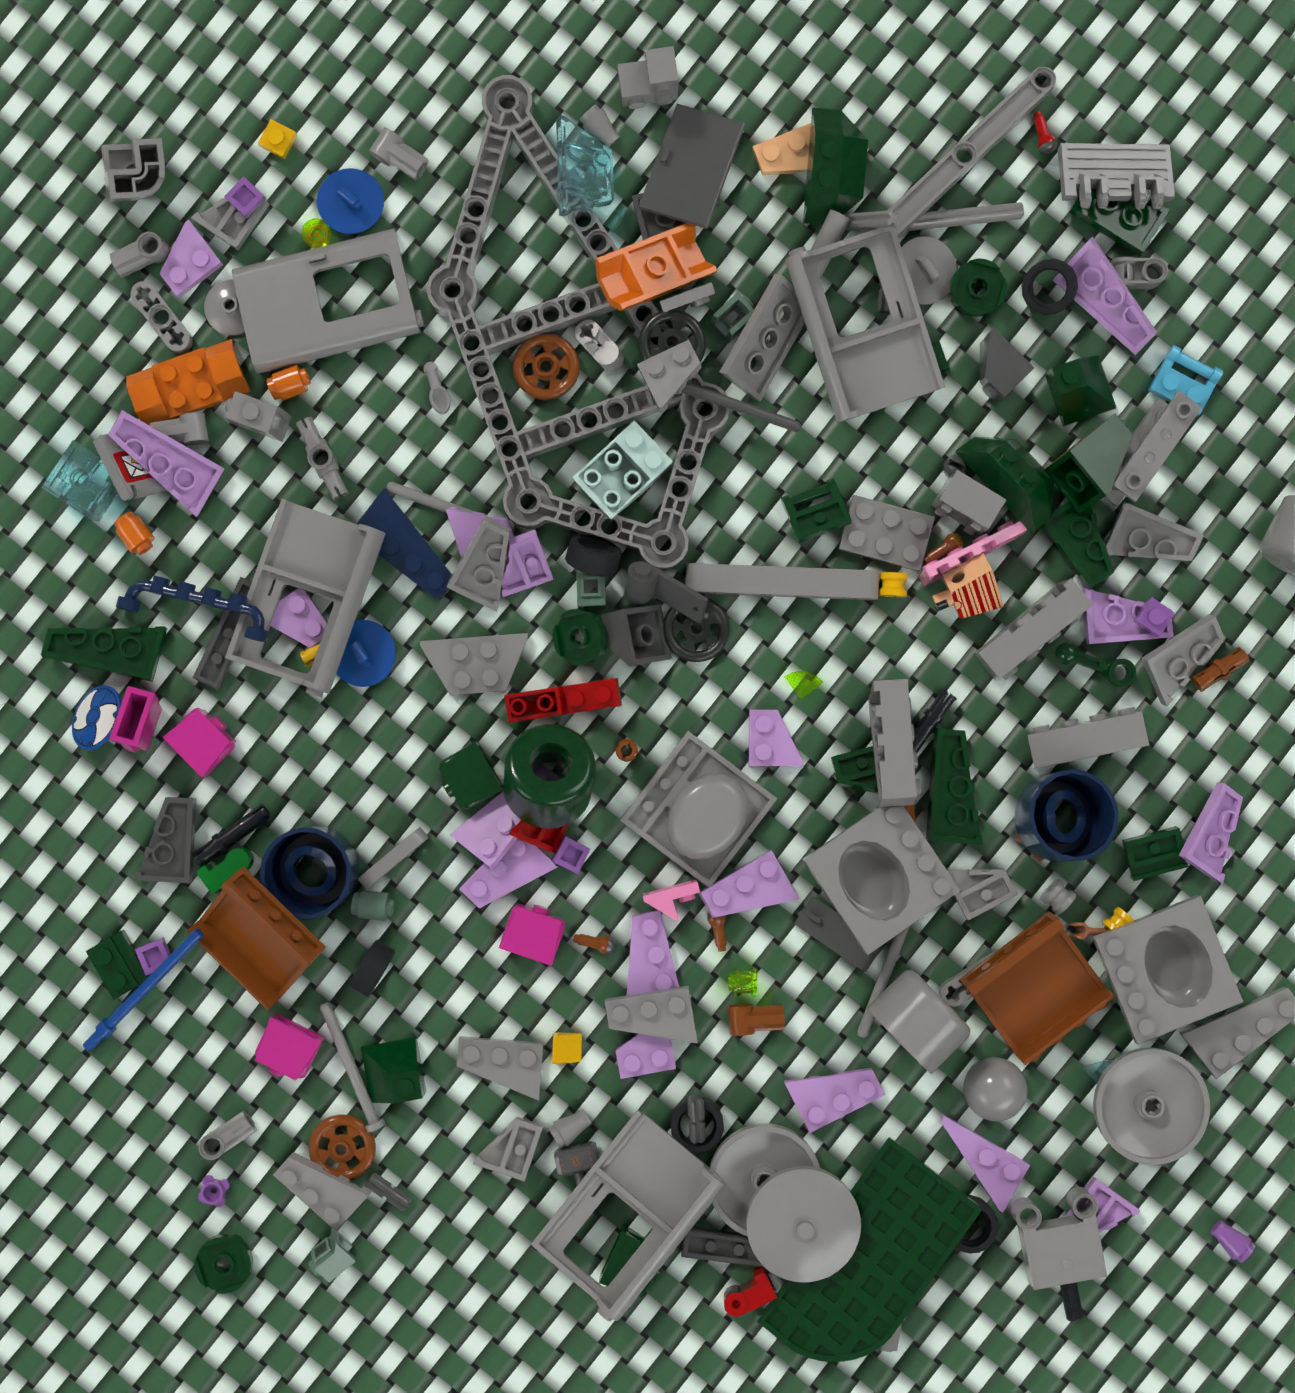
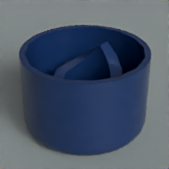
[1014,770,1118,862]
[260,825,359,919]

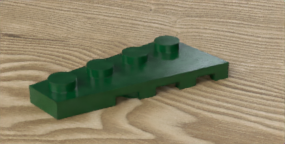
[41,626,168,682]
[926,728,983,845]

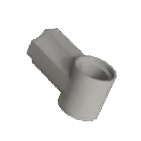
[369,127,429,181]
[109,232,170,278]
[150,412,209,445]
[199,1110,257,1160]

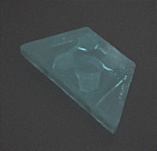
[556,115,614,216]

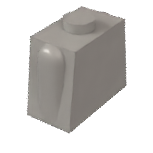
[225,391,292,442]

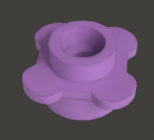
[198,1175,230,1207]

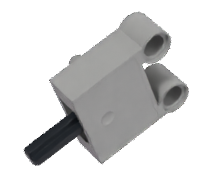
[1011,1187,1107,1322]

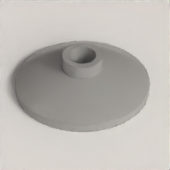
[204,280,245,336]

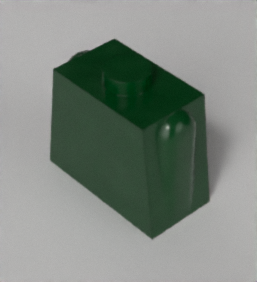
[438,741,503,810]
[599,1224,661,1297]

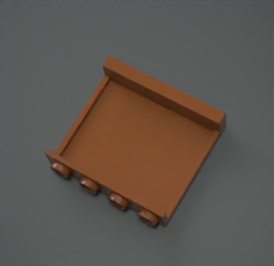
[187,867,326,1011]
[959,912,1115,1065]

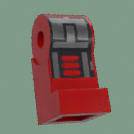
[724,1267,777,1317]

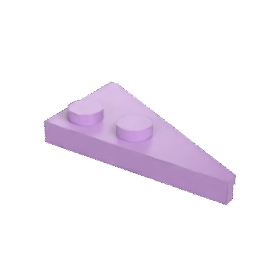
[940,1114,1030,1212]

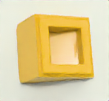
[552,1032,582,1064]

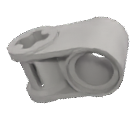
[1111,257,1168,290]

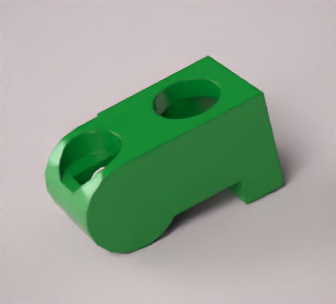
[196,847,254,895]

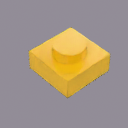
[258,119,297,160]

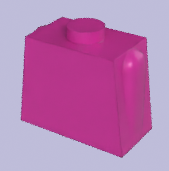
[109,686,162,753]
[162,708,236,777]
[498,904,566,966]
[255,1013,326,1081]

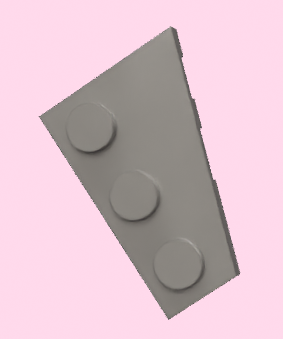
[1105,502,1204,561]
[447,516,511,612]
[1141,614,1225,706]
[605,986,698,1043]
[457,1036,544,1101]

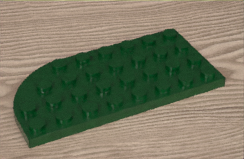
[757,1137,983,1362]

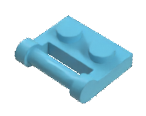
[1148,345,1223,416]

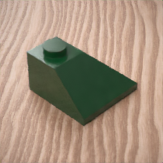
[1045,355,1117,426]
[361,1036,427,1104]

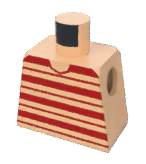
[932,553,1004,618]

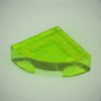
[784,671,823,699]

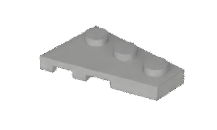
[273,1152,373,1230]

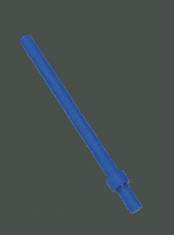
[83,928,204,1052]

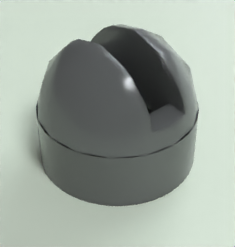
[943,455,966,477]

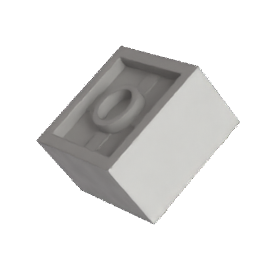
[931,470,1006,535]

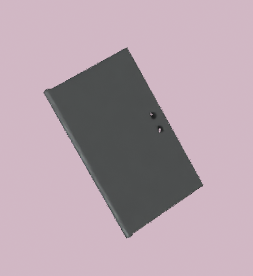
[639,104,746,229]

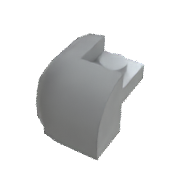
[101,138,165,202]

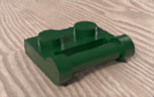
[781,478,852,543]

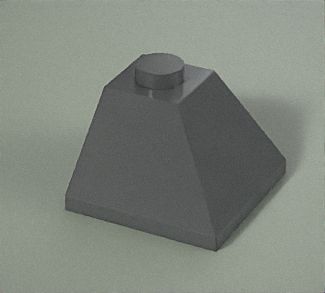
[980,328,1034,402]
[600,604,672,666]

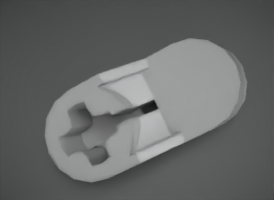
[574,319,624,372]

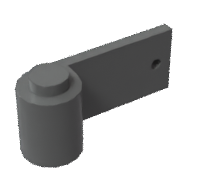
[624,561,708,624]
[794,896,884,972]

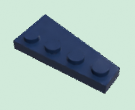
[356,488,452,602]

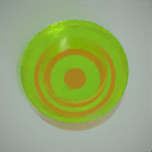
[302,218,331,248]

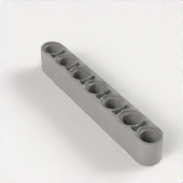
[685,563,880,600]

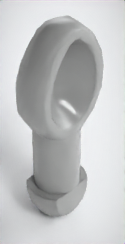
[424,361,451,415]

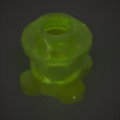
[728,967,758,997]

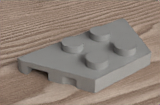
[420,633,528,695]

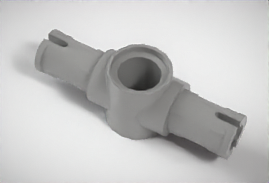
[296,417,349,500]

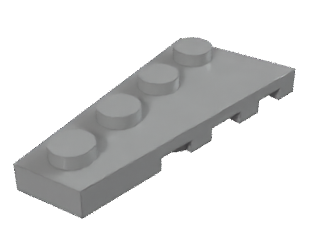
[1179,986,1295,1079]

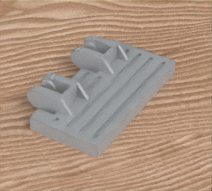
[1058,143,1175,209]

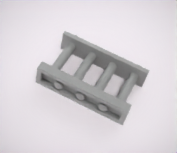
[1103,391,1203,507]

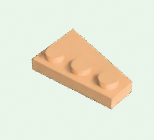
[752,123,811,175]

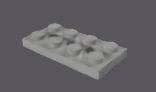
[719,274,805,401]

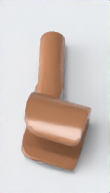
[1067,922,1108,939]

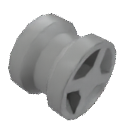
[1040,879,1076,915]

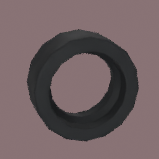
[1021,258,1078,315]
[565,535,622,577]
[349,940,395,997]
[670,1097,724,1153]
[955,1195,998,1254]

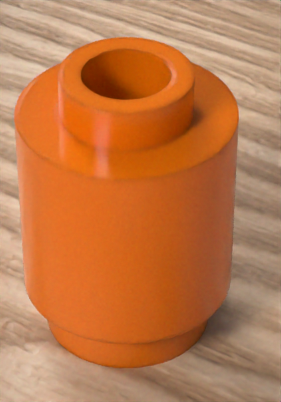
[266,365,311,400]
[114,512,155,555]

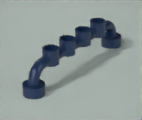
[116,576,269,643]

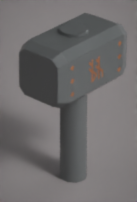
[554,1141,599,1185]

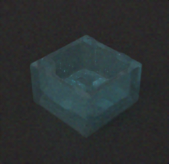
[42,440,118,522]

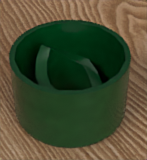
[503,724,596,828]

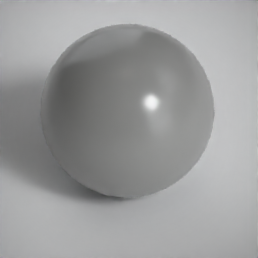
[963,1057,1028,1122]

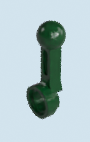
[1055,642,1136,687]

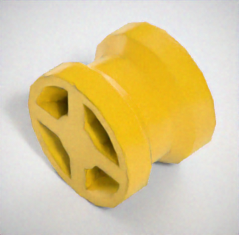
[879,572,908,597]
[1102,906,1134,930]

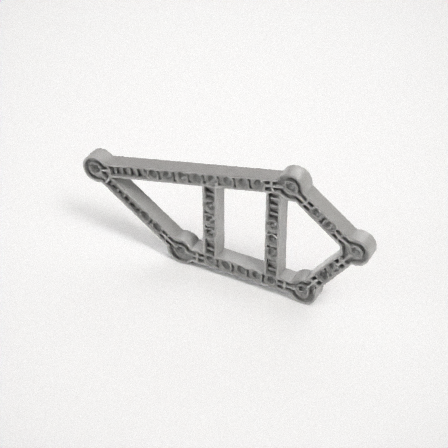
[427,75,730,570]

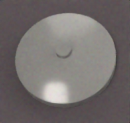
[1093,1047,1210,1165]
[709,1123,820,1236]
[746,1166,861,1282]

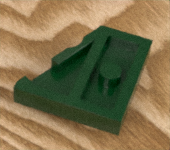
[831,746,878,793]

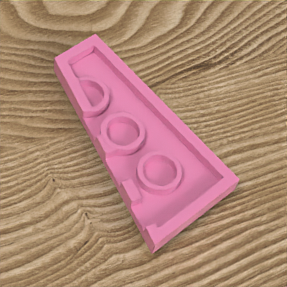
[919,521,1027,587]

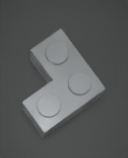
[617,46,678,109]

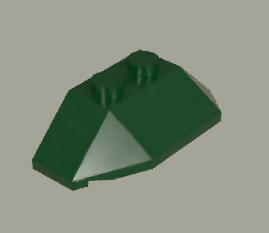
[803,107,868,225]
[956,437,1054,533]

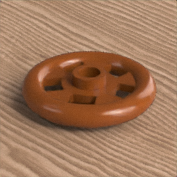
[513,333,580,400]
[309,1114,376,1181]

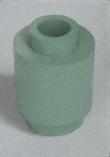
[351,890,394,921]

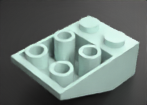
[572,421,673,520]

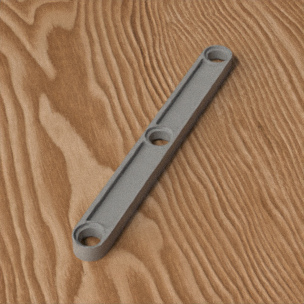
[872,67,1056,238]

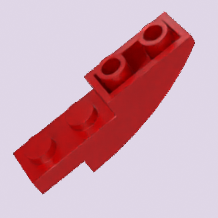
[504,678,622,723]

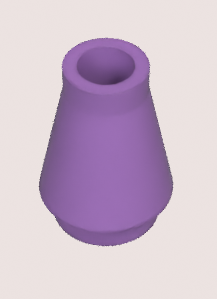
[1210,1220,1255,1263]

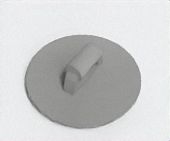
[901,236,957,305]

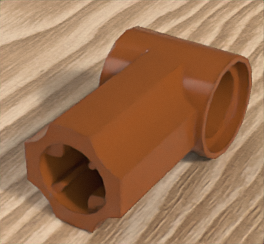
[728,1003,785,1036]

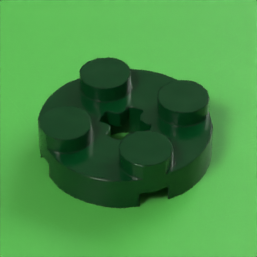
[949,258,1007,317]
[553,608,607,665]
[194,1234,253,1294]

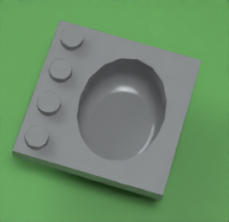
[620,730,777,887]
[802,806,961,955]
[1092,895,1243,1045]

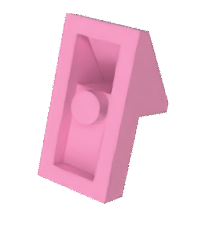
[643,879,700,921]

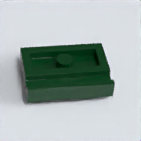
[1122,826,1188,881]
[86,930,150,1000]

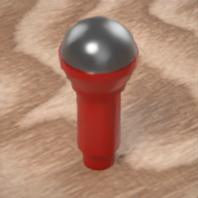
[1033,111,1057,154]

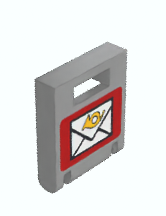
[93,434,168,501]

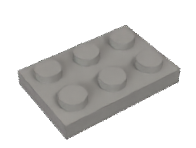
[838,495,935,572]

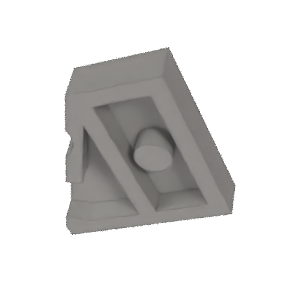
[191,198,269,251]
[660,282,715,313]
[637,340,702,413]
[947,869,1018,920]
[473,1117,543,1181]

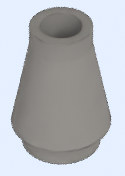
[580,104,620,148]
[548,1110,592,1147]

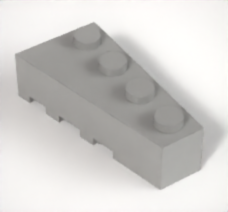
[974,578,1094,680]
[868,679,921,807]
[1027,707,1149,768]

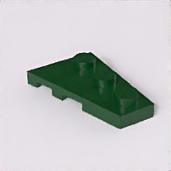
[1042,502,1114,590]

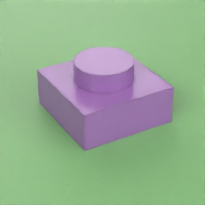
[224,176,266,219]
[1134,597,1175,637]
[552,835,590,874]
[135,937,171,975]

